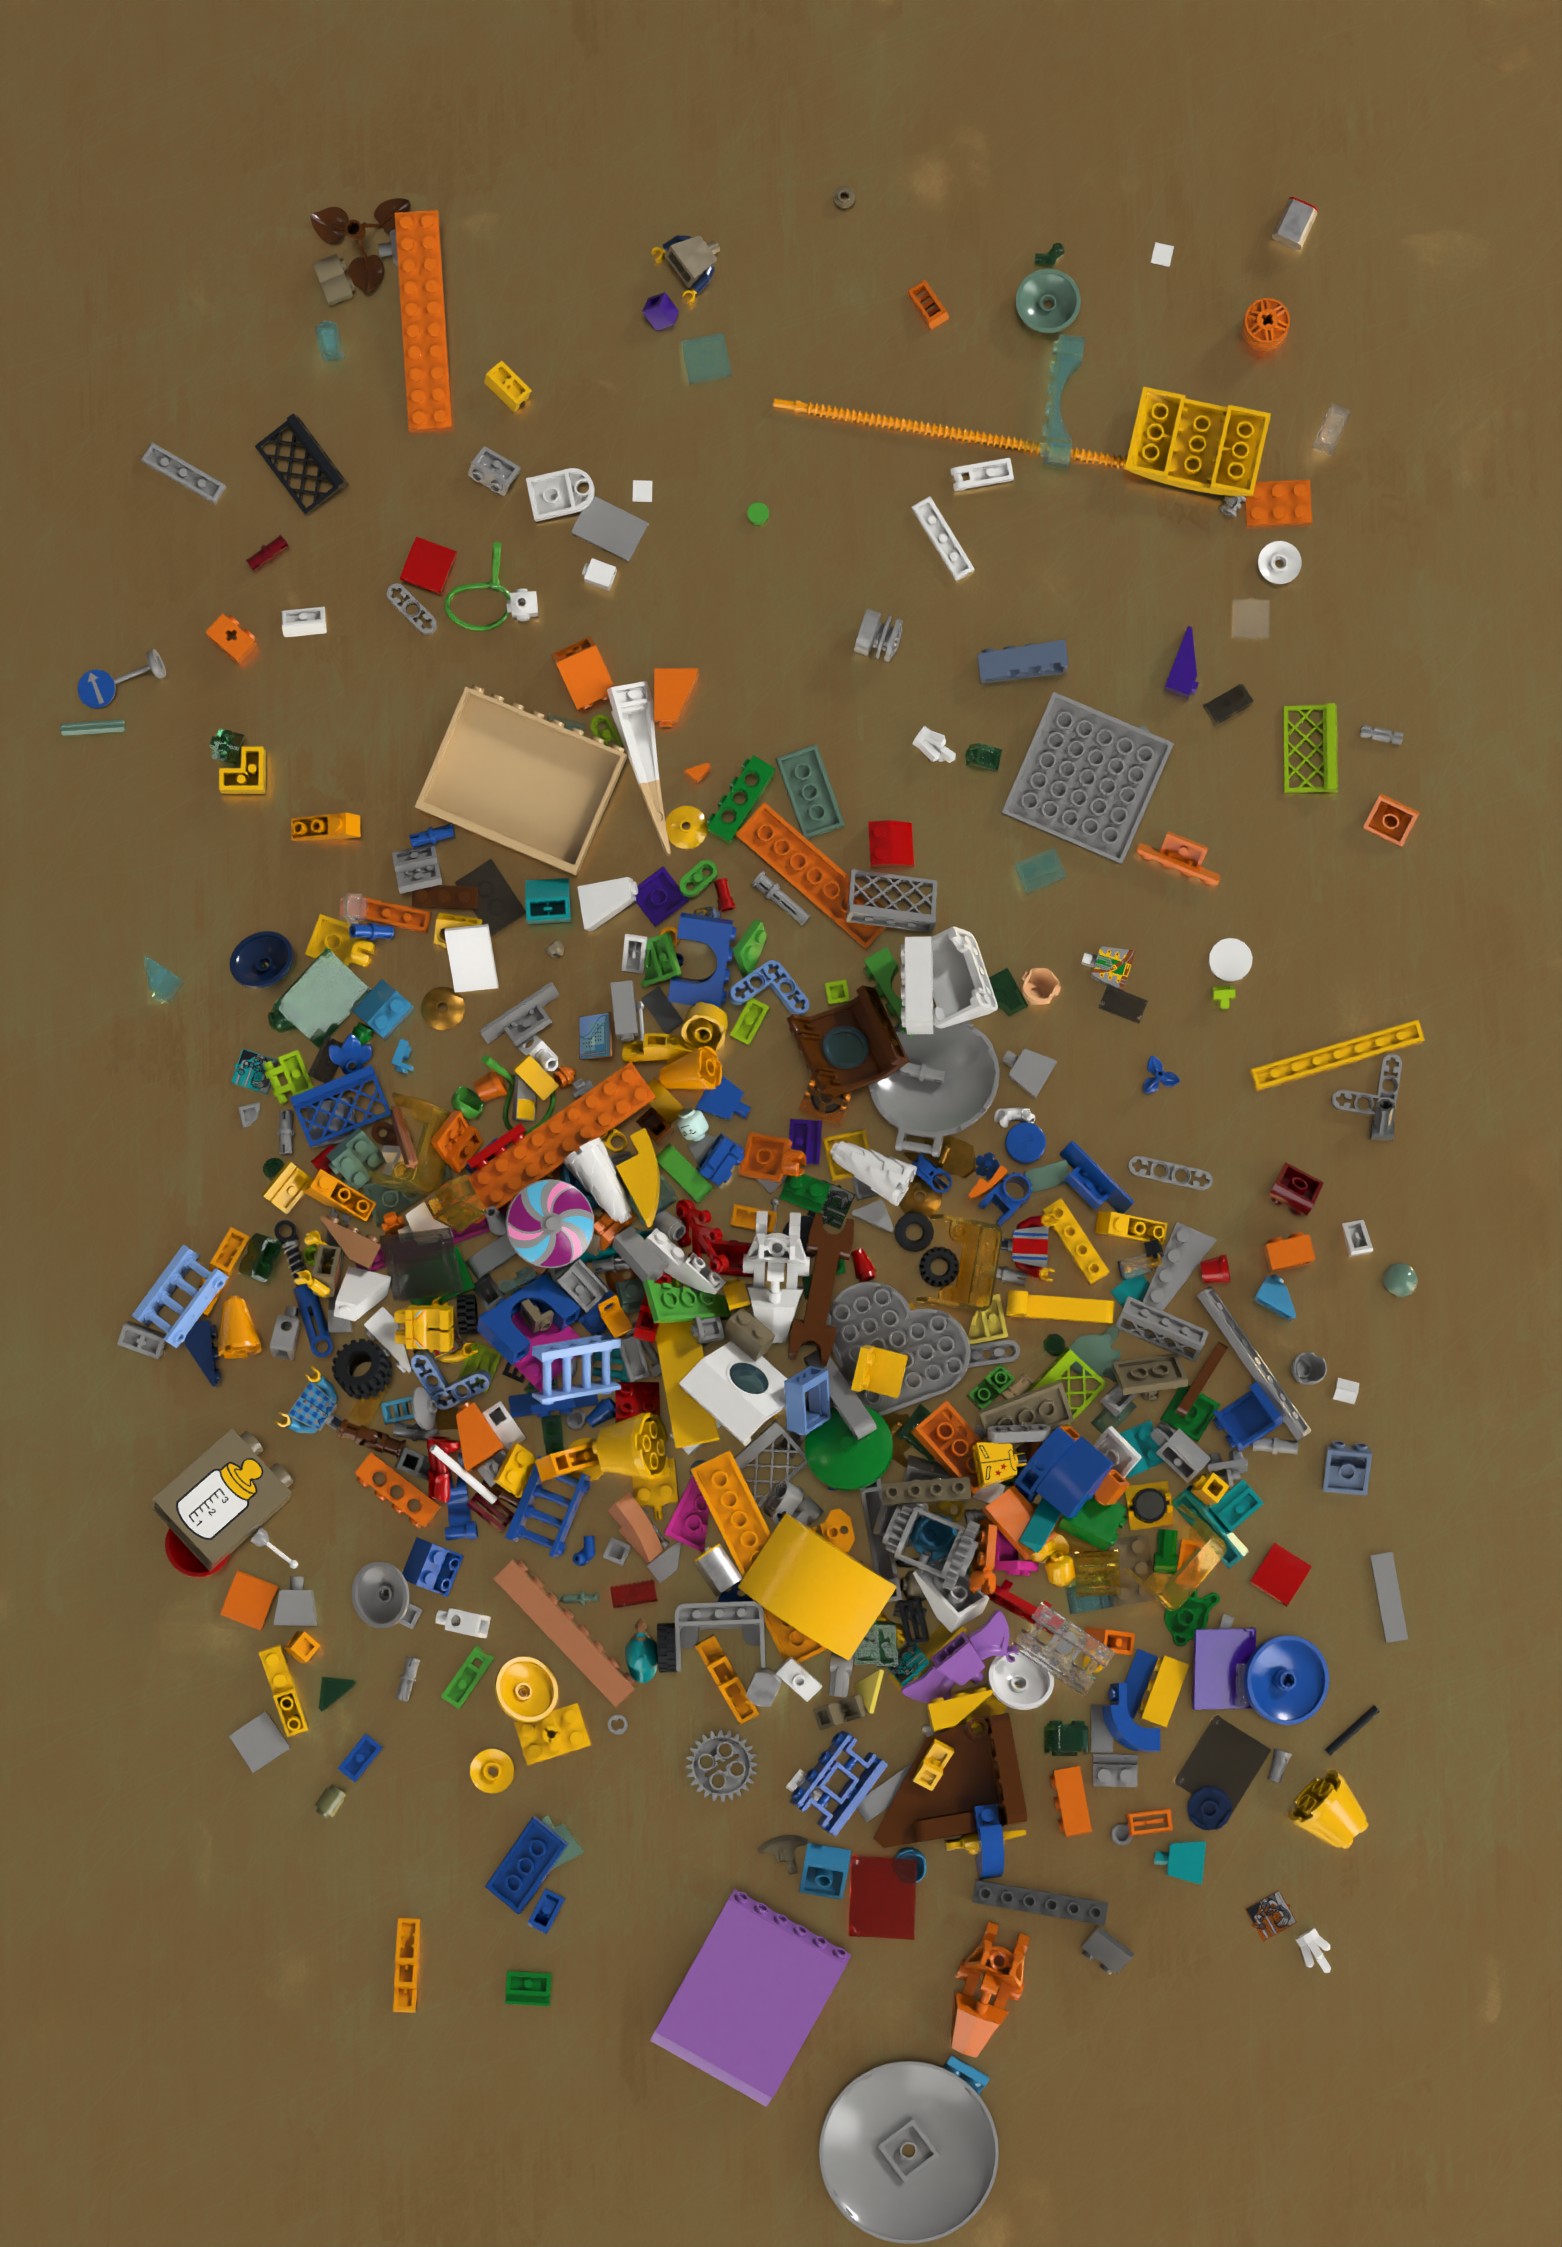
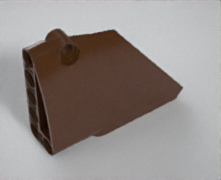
[873,1713,1027,1848]

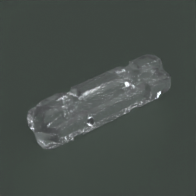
[1236,1663,1249,1707]

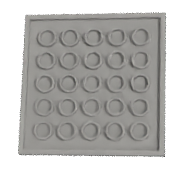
[1002,692,1174,864]

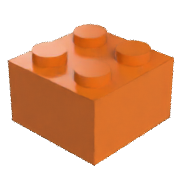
[1263,1231,1316,1273]

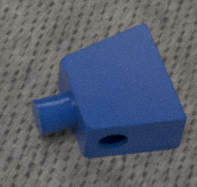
[696,1076,751,1121]

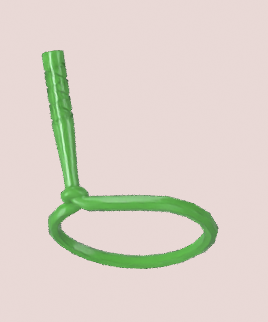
[444,542,510,631]
[481,1055,555,1136]

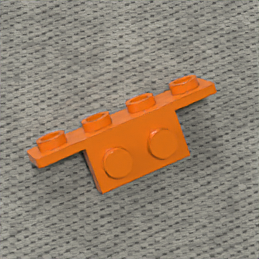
[1136,831,1221,885]

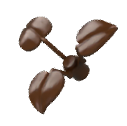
[310,198,411,292]

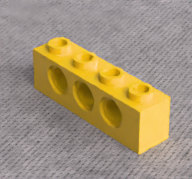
[1042,1198,1109,1285]

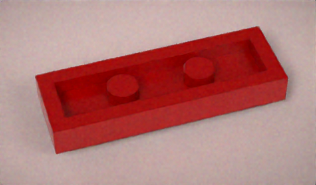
[467,1123,527,1170]

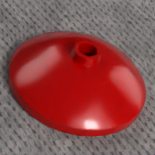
[165,1528,230,1578]

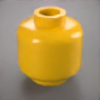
[1045,1552,1076,1587]

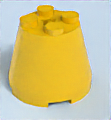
[592,1412,668,1479]
[1289,1770,1369,1849]

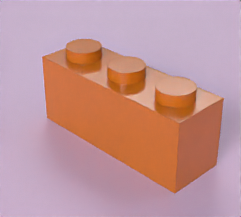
[1049,1765,1092,1837]

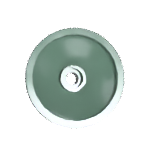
[1016,269,1081,333]

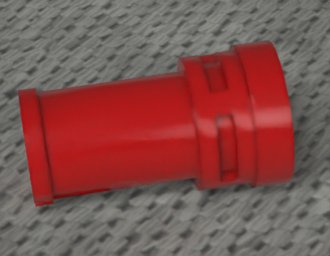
[714,878,736,912]

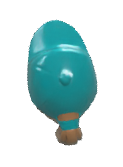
[625,1618,658,1683]

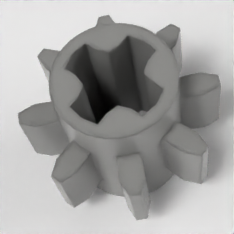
[571,1078,594,1100]

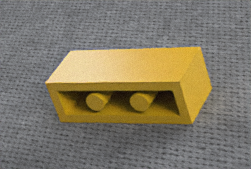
[1138,1655,1189,1728]

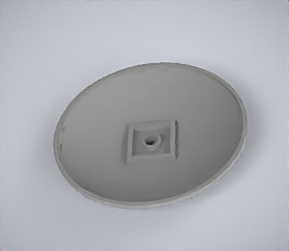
[819,2061,999,2244]

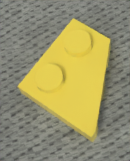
[968,1294,1008,1345]

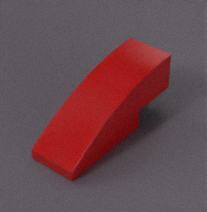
[633,1273,672,1343]

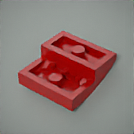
[400,537,457,594]
[1249,1543,1312,1607]

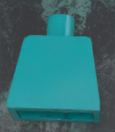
[1154,1841,1206,1884]

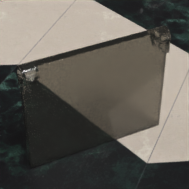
[1173,1714,1271,1815]

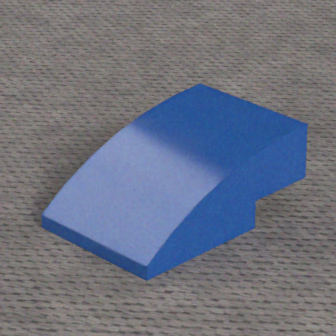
[1036,1436,1115,1518]

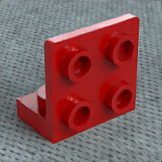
[615,1382,660,1423]

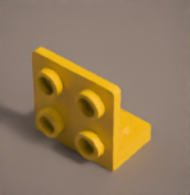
[851,1345,908,1398]

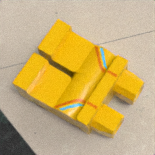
[394,1305,454,1352]

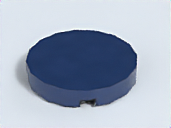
[1187,1786,1232,1830]

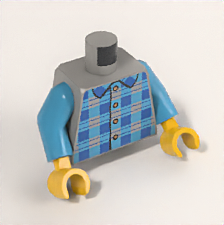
[274,1366,343,1433]

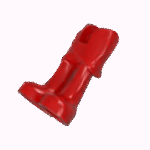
[427,1436,460,1502]

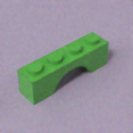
[863,947,916,1038]

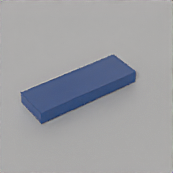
[1124,1649,1158,1719]

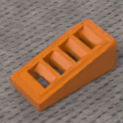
[907,280,949,329]

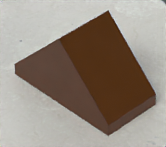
[636,1107,675,1146]

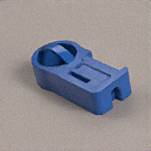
[911,1153,952,1194]

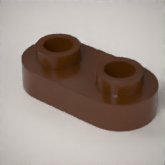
[371,1121,413,1146]

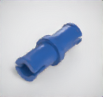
[409,823,455,848]
[349,923,394,940]

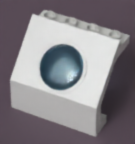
[679,1341,787,1446]

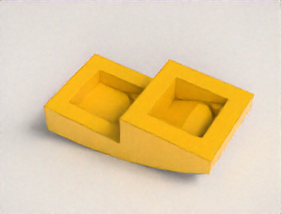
[913,1739,954,1791]

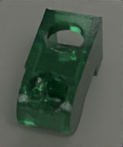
[541,1414,565,1455]

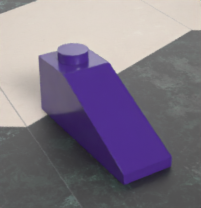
[1164,626,1199,699]

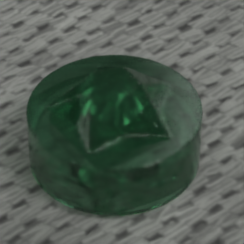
[263,1158,285,1180]

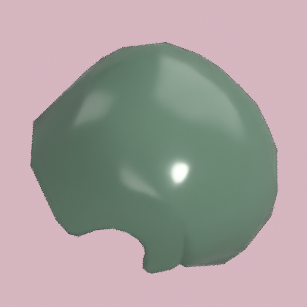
[1383,1263,1418,1298]

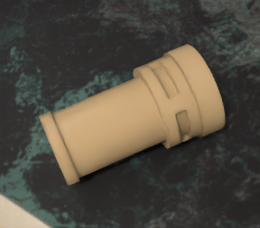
[1001,1373,1034,1400]

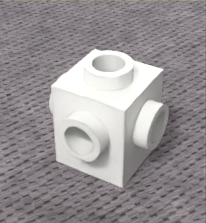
[506,589,538,621]

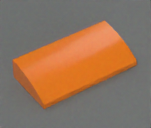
[911,1400,983,1497]

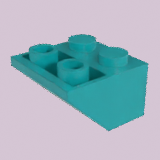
[525,878,572,924]

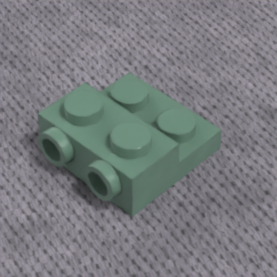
[326,1127,385,1191]

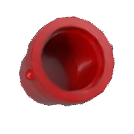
[1201,1254,1231,1283]

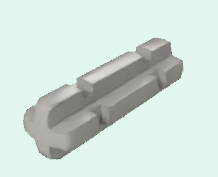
[1360,725,1403,745]

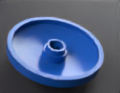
[1244,1635,1329,1725]

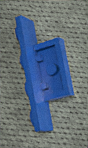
[1060,1141,1134,1214]
[508,1391,598,1418]

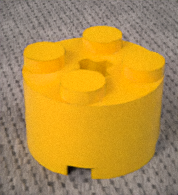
[681,1002,728,1051]

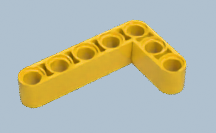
[1006,1290,1115,1324]

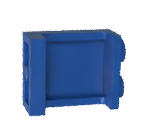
[1213,1382,1284,1452]

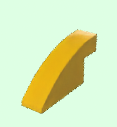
[616,1128,660,1228]

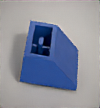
[402,1537,464,1597]

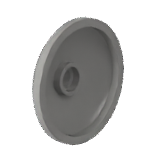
[352,1562,409,1628]

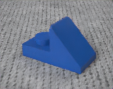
[527,1889,565,1934]

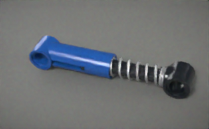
[274,1220,334,1358]

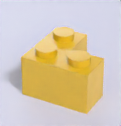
[219,747,266,794]

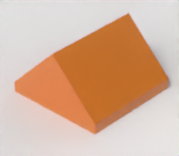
[1363,793,1420,847]

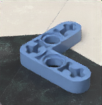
[728,960,809,1016]
[411,1350,491,1410]

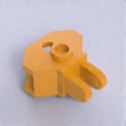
[810,1508,855,1553]

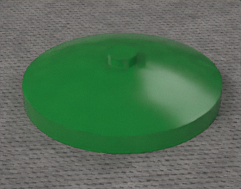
[804,1406,893,1491]

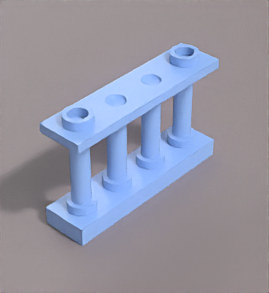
[131,1244,228,1348]
[532,1333,621,1405]

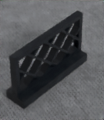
[255,413,349,515]

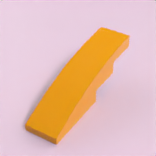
[190,1227,250,1318]
[695,1634,759,1725]
[393,1918,420,2013]

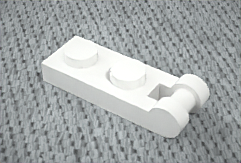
[950,458,1014,491]

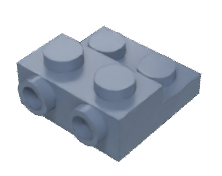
[1323,1441,1372,1495]

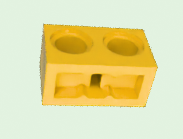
[433,913,483,948]

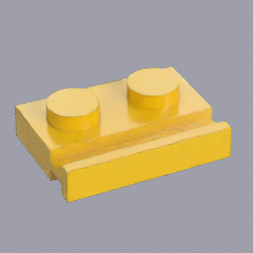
[261,1160,312,1214]
[494,1443,537,1498]

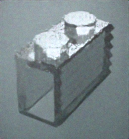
[1312,403,1350,455]

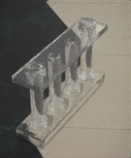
[1011,1602,1115,1697]

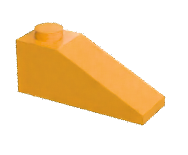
[535,1443,600,1482]

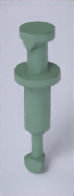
[558,1591,599,1606]

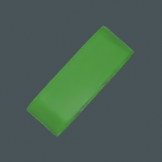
[656,1143,714,1204]

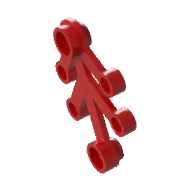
[676,1199,729,1273]

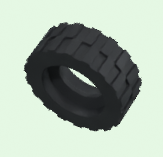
[657,1623,677,1673]

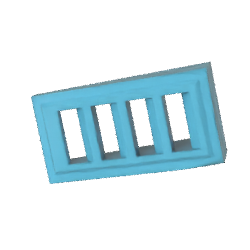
[380,1396,415,1425]

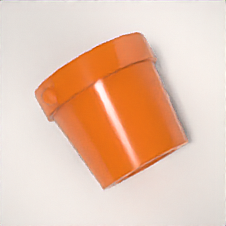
[474,1070,508,1102]

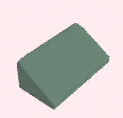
[1023,1160,1070,1193]

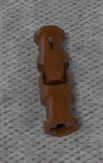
[337,1419,406,1459]

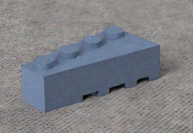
[977,639,1068,683]

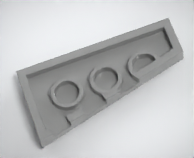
[1143,1222,1217,1311]

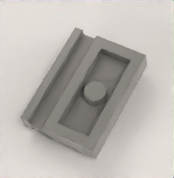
[555,1259,609,1313]
[1092,1754,1138,1787]

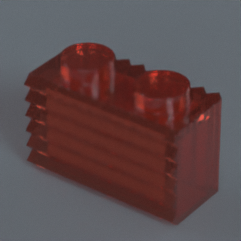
[610,1579,658,1608]

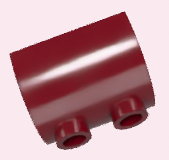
[1268,1162,1324,1216]

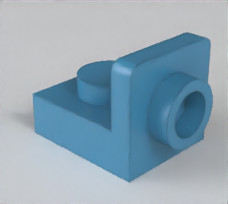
[391,1038,414,1074]

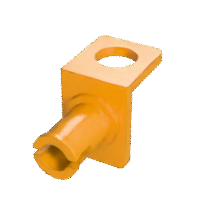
[597,1295,633,1338]

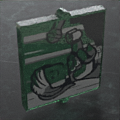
[807,1180,855,1230]

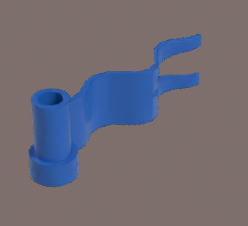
[445,1453,478,1540]

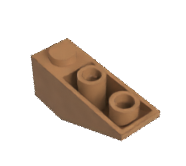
[320,1215,381,1270]

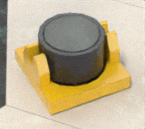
[1124,1481,1174,1531]

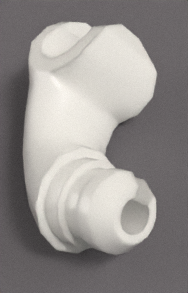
[994,1107,1035,1128]

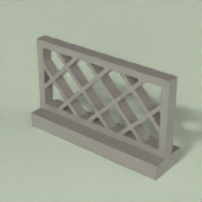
[846,869,937,933]
[734,1420,808,1507]

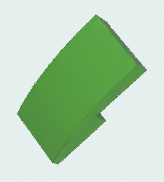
[966,1364,1015,1410]

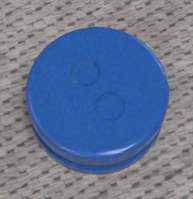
[1005,1122,1046,1164]

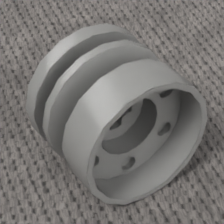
[854,609,903,663]

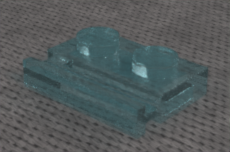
[1014,847,1067,894]

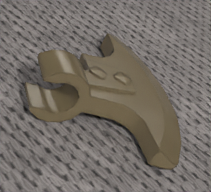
[758,1835,808,1875]

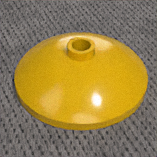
[495,1657,558,1723]

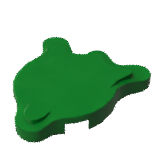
[1164,1582,1220,1646]

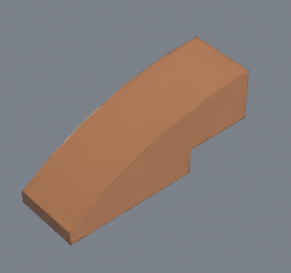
[608,1492,663,1564]

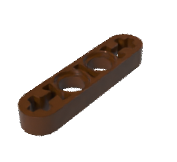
[1175,1342,1228,1418]

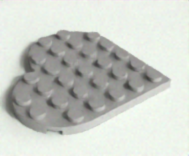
[826,1281,971,1416]

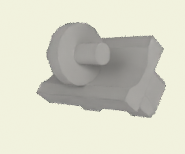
[1207,1450,1248,1487]

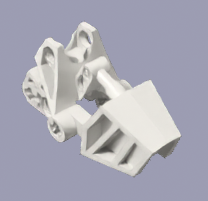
[743,1211,810,1343]

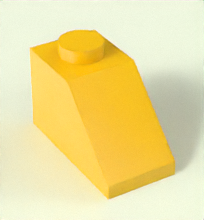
[723,1278,751,1313]

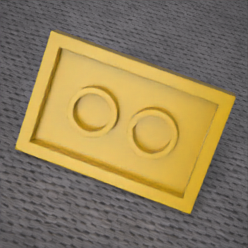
[514,1703,591,1765]

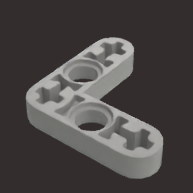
[1331,1054,1402,1116]

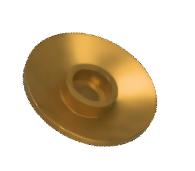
[421,987,465,1030]
[899,1175,942,1218]

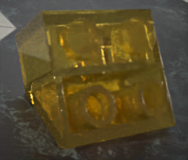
[424,1175,487,1232]

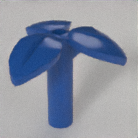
[1143,1056,1180,1094]

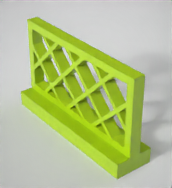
[1283,703,1338,793]
[1025,1347,1107,1443]

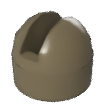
[545,939,564,958]

